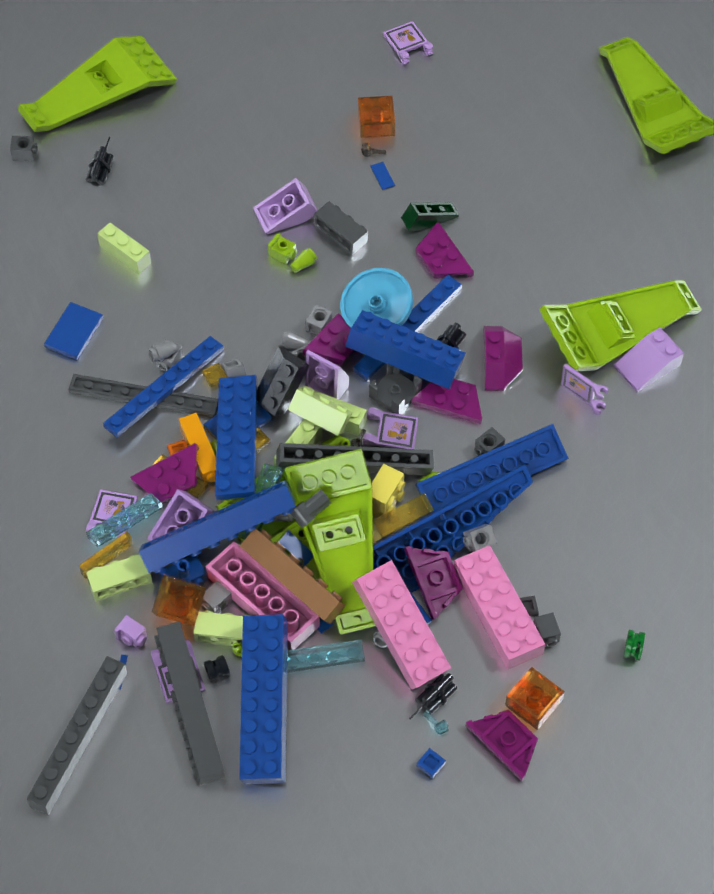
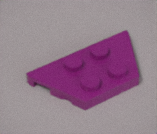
[416,222,474,278]
[302,313,355,365]
[412,379,482,424]
[130,443,199,504]
[404,546,463,620]
[465,710,538,782]

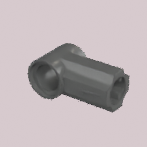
[290,490,331,528]

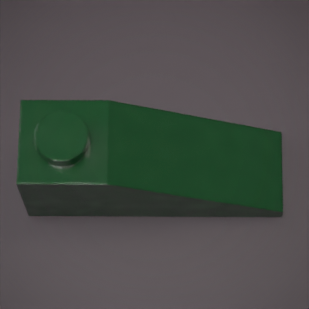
[401,202,459,231]

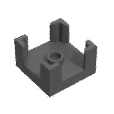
[369,364,422,414]

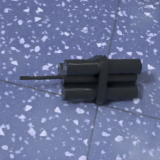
[85,137,114,185]
[437,322,466,349]
[409,673,458,720]

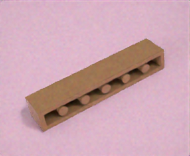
[240,529,346,624]

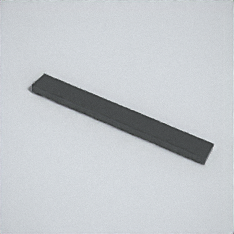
[68,374,218,418]

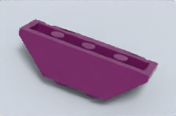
[483,326,523,391]

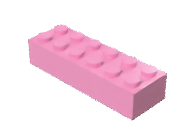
[205,541,320,653]
[454,545,545,670]
[352,560,451,689]

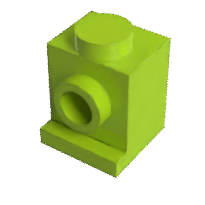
[268,233,297,265]

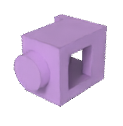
[114,615,147,648]

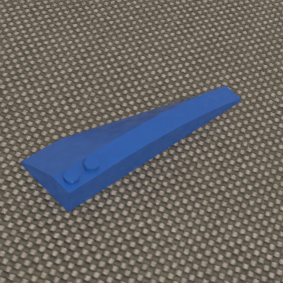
[373,465,533,593]

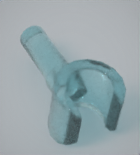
[423,711,449,735]

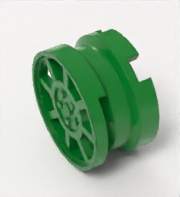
[624,629,645,661]

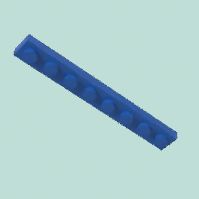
[353,275,462,381]
[103,336,224,438]

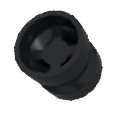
[203,655,230,681]

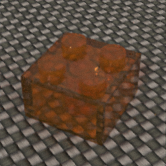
[358,96,395,138]
[152,574,206,626]
[505,667,565,730]

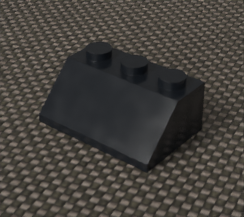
[257,346,310,416]

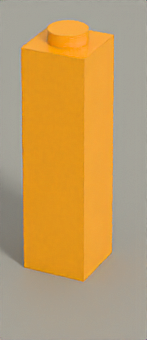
[179,413,216,483]

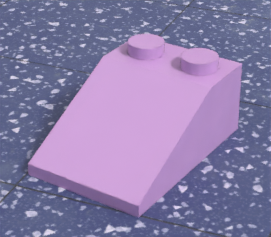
[253,178,318,235]
[614,328,684,392]
[305,350,349,399]
[147,489,216,541]

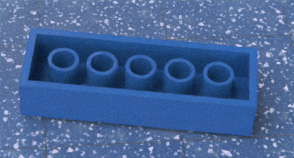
[345,310,466,389]

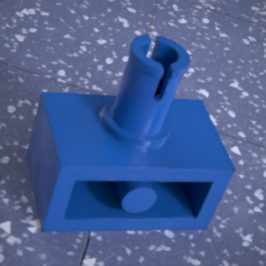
[160,555,207,598]

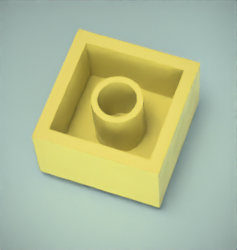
[372,464,406,522]

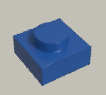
[416,748,446,779]

